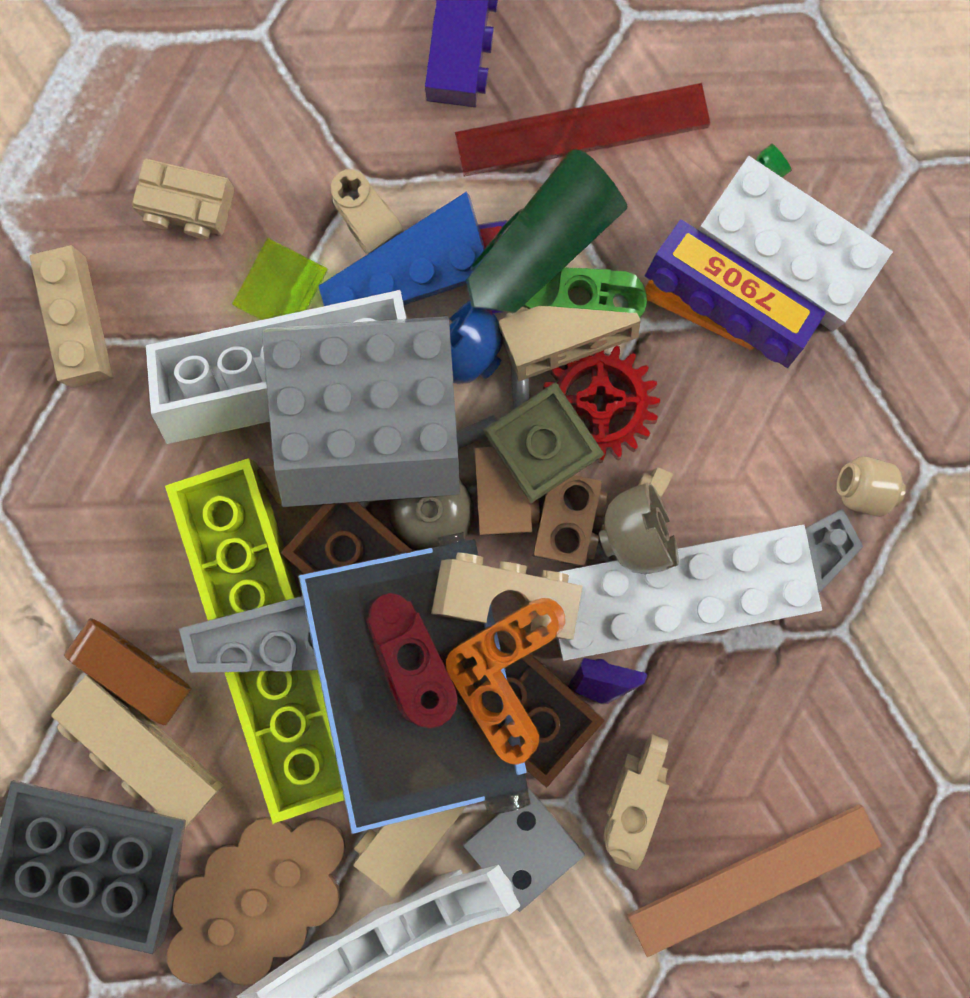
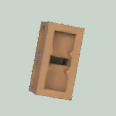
[532,475,608,566]

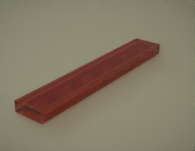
[455,83,710,177]

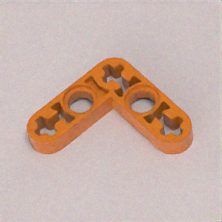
[446,598,565,765]

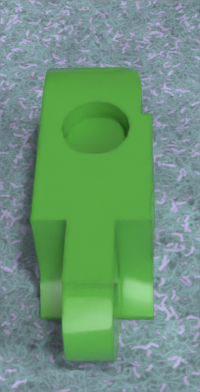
[523,267,647,318]

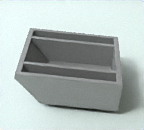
[262,316,460,507]

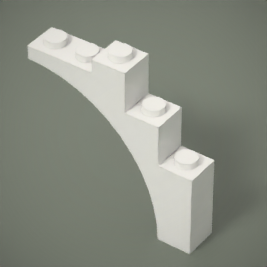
[236,865,520,998]

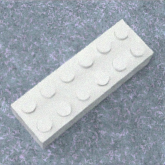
[146,290,407,444]
[557,524,822,661]

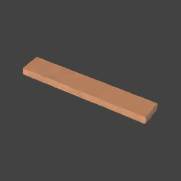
[627,804,882,957]

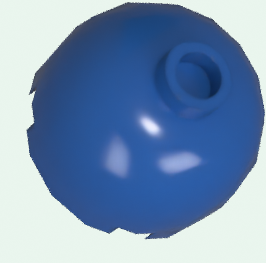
[449,300,503,384]

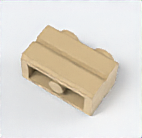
[132,158,234,239]

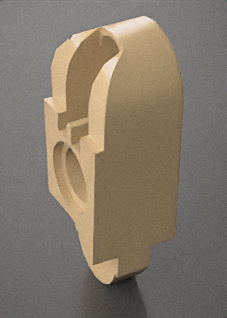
[603,734,669,871]

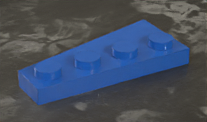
[319,191,485,306]

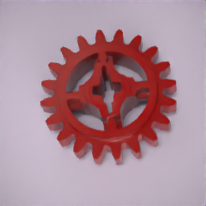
[543,346,660,463]

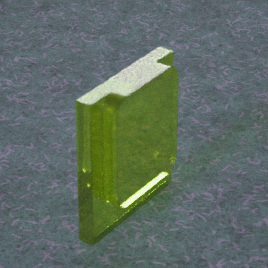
[232,237,328,320]

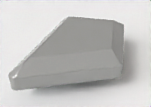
[805,509,863,592]

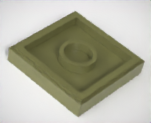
[483,382,605,503]

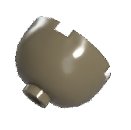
[390,480,474,551]
[599,483,679,574]

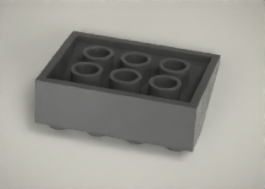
[0,780,186,954]

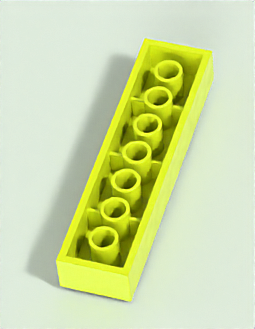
[165,458,344,824]

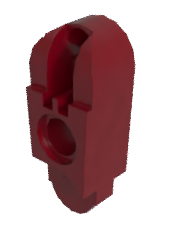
[366,593,458,728]

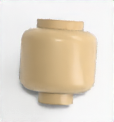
[837,456,906,517]

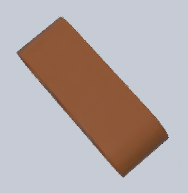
[64,618,192,725]

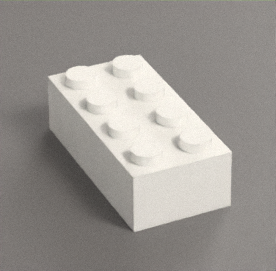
[699,156,893,331]

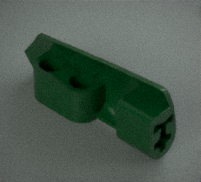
[466,149,628,313]

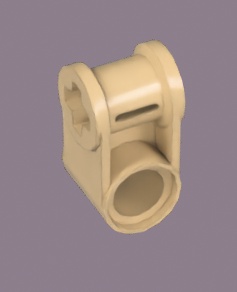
[331,169,404,254]

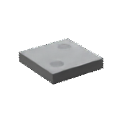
[463,787,585,912]

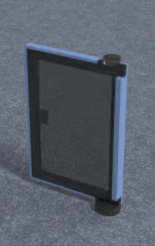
[298,532,531,833]

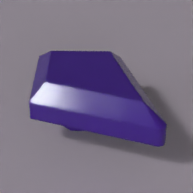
[568,658,647,704]

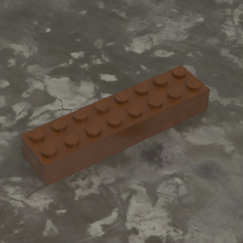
[281,502,605,788]

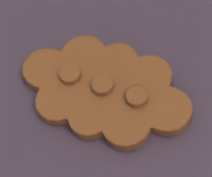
[167,817,346,985]

